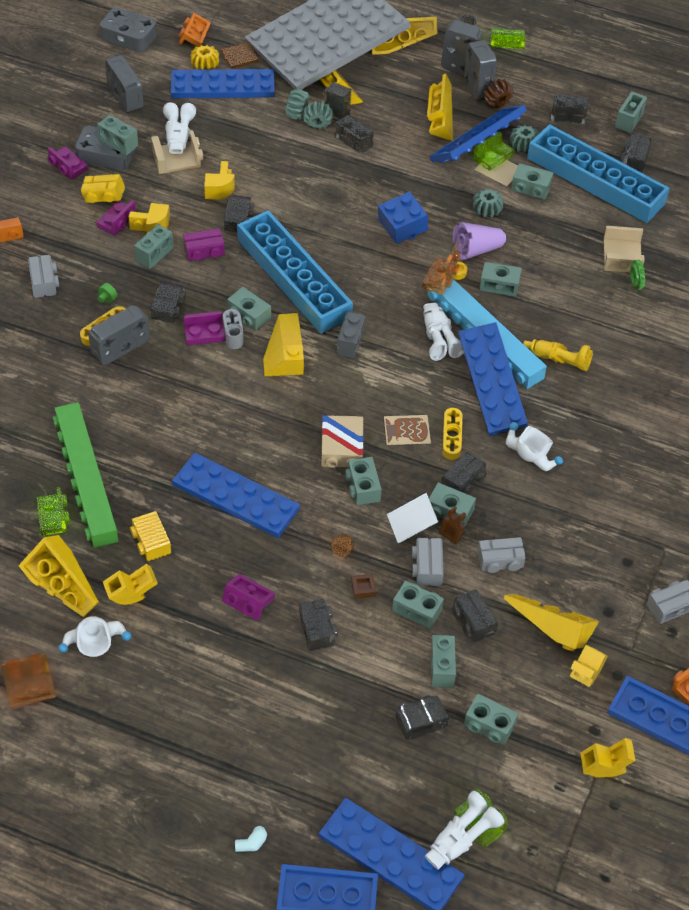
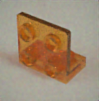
[422,242,461,295]
[2,654,56,708]

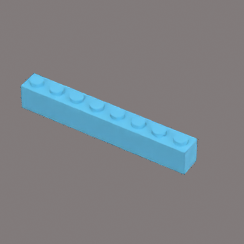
[427,273,547,389]

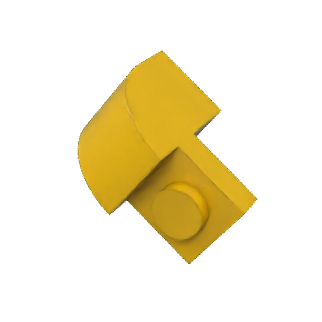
[204,161,235,200]
[129,203,170,233]
[103,564,158,605]
[570,645,608,687]
[580,738,636,777]

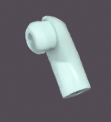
[235,826,267,852]

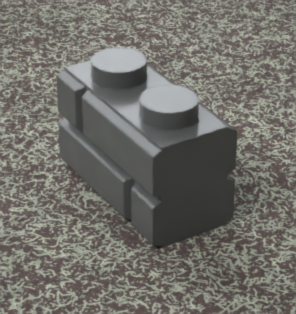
[337,312,365,358]

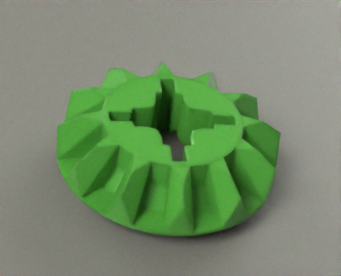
[630,259,646,290]

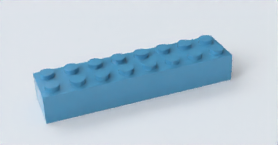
[527,124,670,223]
[237,210,353,334]

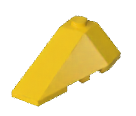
[371,17,437,55]
[263,313,304,376]
[19,535,99,617]
[504,594,599,651]

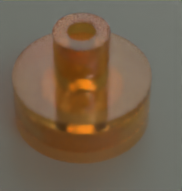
[331,534,354,557]

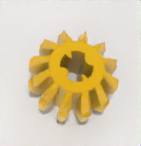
[191,44,219,70]

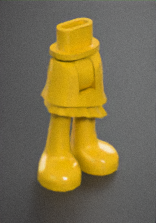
[523,339,593,371]

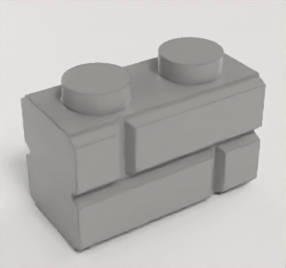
[28,255,59,298]
[477,537,525,573]
[412,538,444,586]
[647,580,689,624]

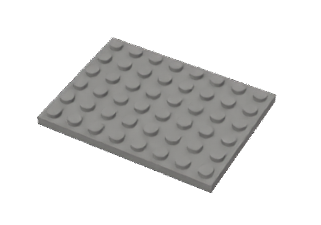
[245,0,411,90]

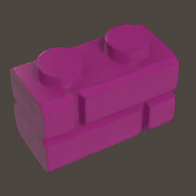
[183,228,225,261]

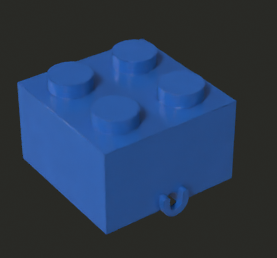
[378,192,428,244]

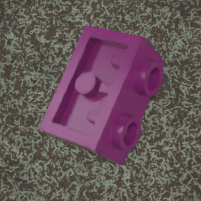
[47,146,88,180]
[96,200,137,236]
[183,311,225,345]
[222,574,275,620]

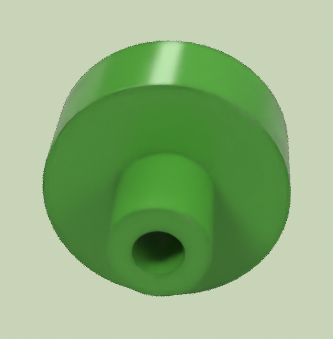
[97,283,118,303]

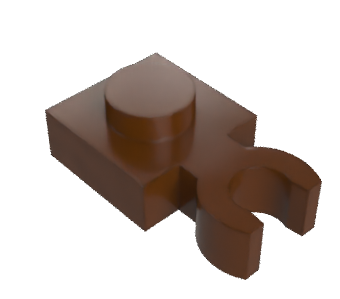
[439,506,466,544]

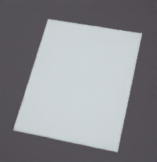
[387,493,438,543]

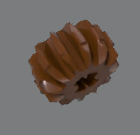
[483,79,514,108]

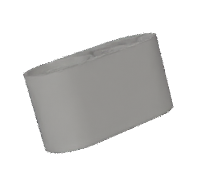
[223,309,243,349]

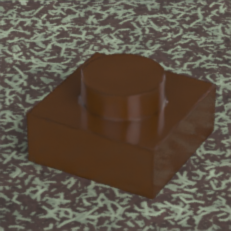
[351,573,376,599]

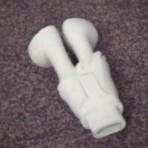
[163,102,196,154]
[423,303,464,361]
[425,791,505,870]

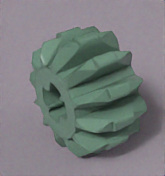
[286,89,309,120]
[303,100,333,130]
[510,124,539,153]
[473,188,503,218]

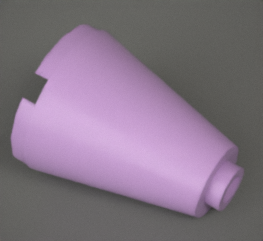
[452,222,506,260]

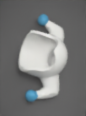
[506,422,563,471]
[58,616,131,657]

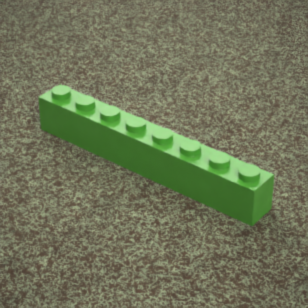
[53,402,118,548]

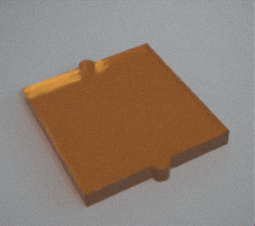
[221,42,258,69]

